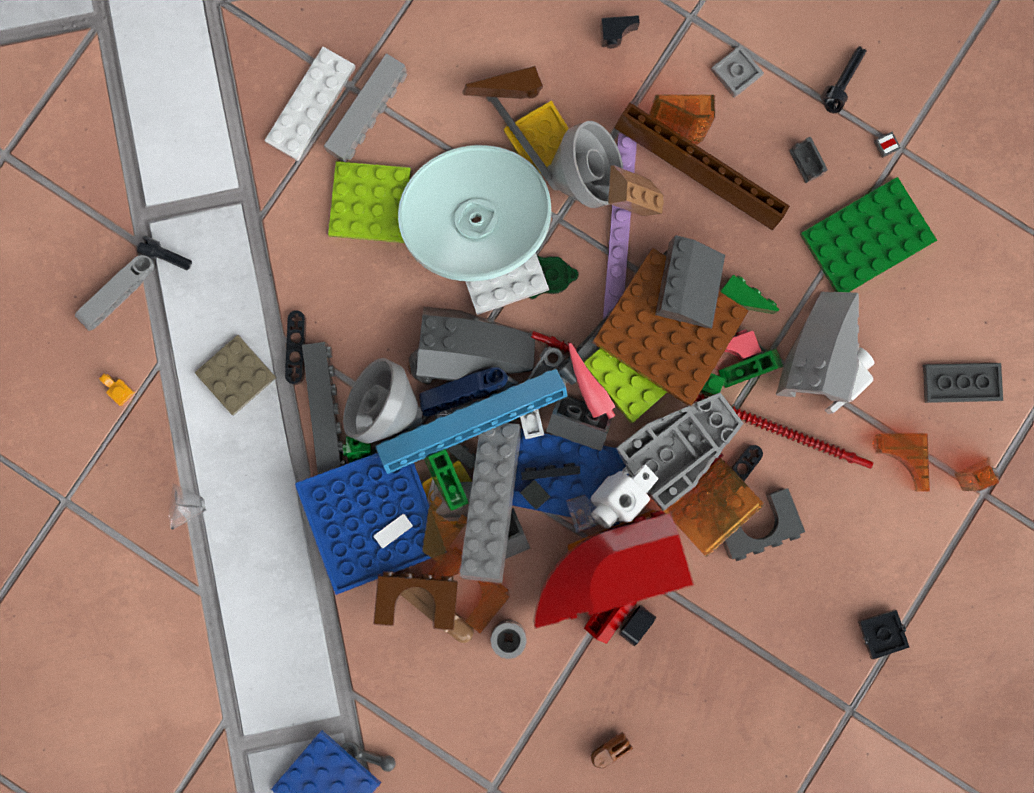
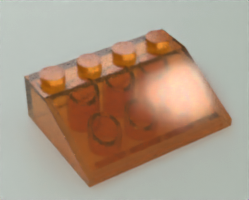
[649,95,715,145]
[664,458,765,557]

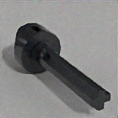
[820,46,867,114]

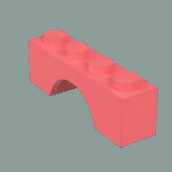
[724,329,761,360]

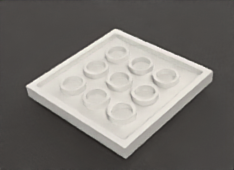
[465,252,549,315]

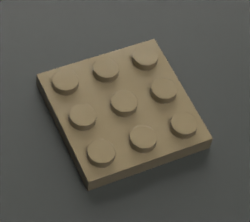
[195,335,277,416]

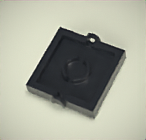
[858,609,910,660]

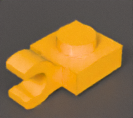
[99,373,135,406]

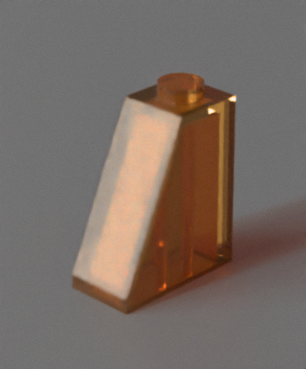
[955,458,999,491]

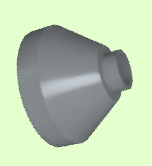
[547,121,623,208]
[343,358,423,443]

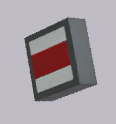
[874,132,901,158]

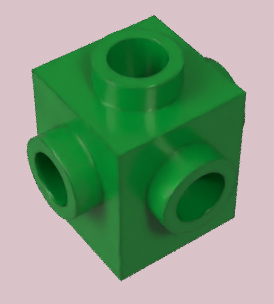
[343,436,372,463]

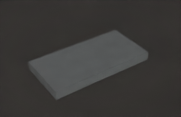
[923,363,1003,403]

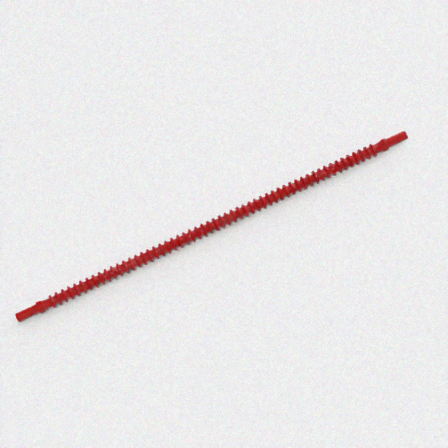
[531,331,874,469]

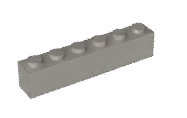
[324,53,407,162]

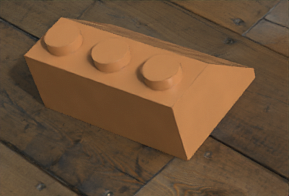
[608,165,664,216]

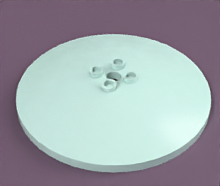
[398,145,552,281]

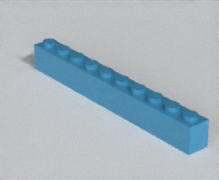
[376,369,567,474]

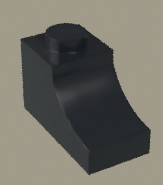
[600,15,640,49]

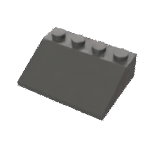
[655,235,725,329]

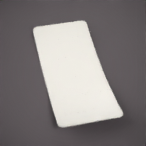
[374,514,412,548]

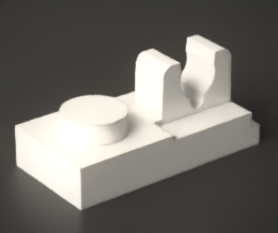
[520,409,544,439]

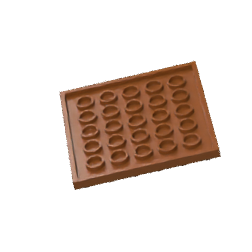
[592,248,749,406]

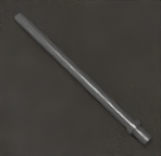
[486,97,552,181]

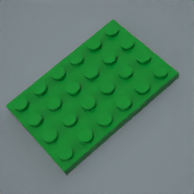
[800,177,938,292]

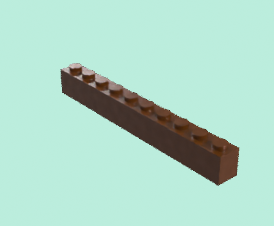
[614,102,790,231]

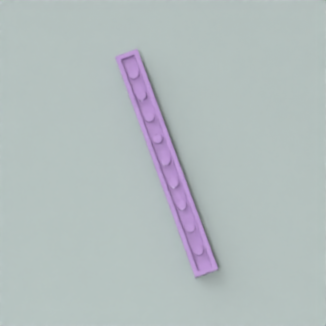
[603,133,637,319]

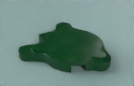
[529,254,579,300]

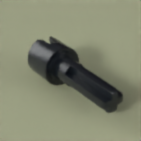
[137,235,192,270]

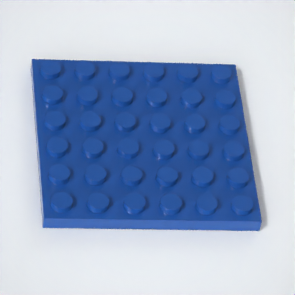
[295,453,447,595]

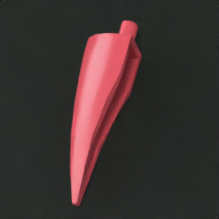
[569,342,615,419]

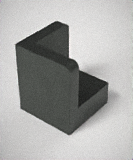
[520,480,550,509]

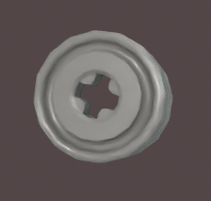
[491,620,526,659]

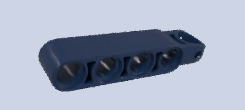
[419,367,508,416]

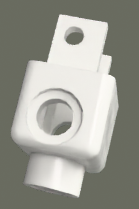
[825,347,874,414]
[591,465,659,529]

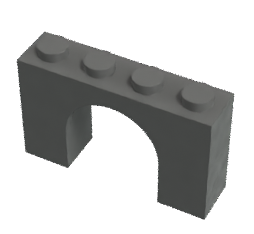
[713,488,805,561]

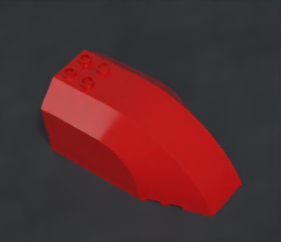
[533,510,694,629]

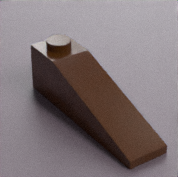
[463,66,543,99]

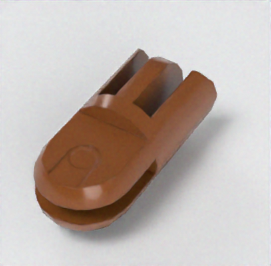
[591,732,633,769]

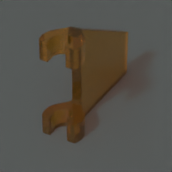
[423,496,467,563]

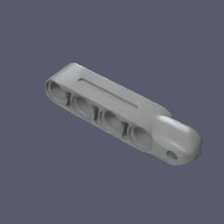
[75,255,154,331]

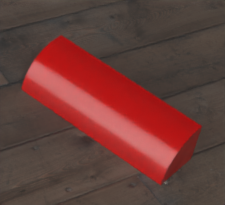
[584,602,637,644]

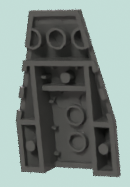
[416,307,535,381]

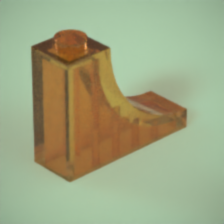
[873,433,930,492]

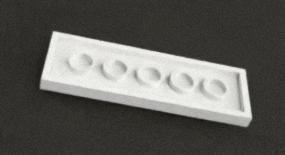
[265,47,356,161]

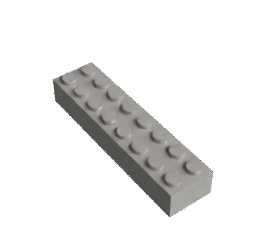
[460,423,521,583]

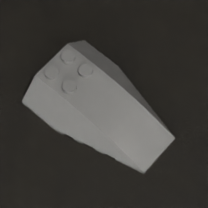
[776,292,859,402]
[616,392,744,510]

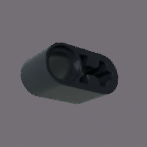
[618,605,656,646]

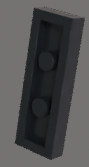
[521,463,581,481]

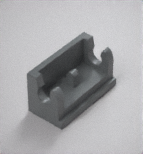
[789,136,828,183]

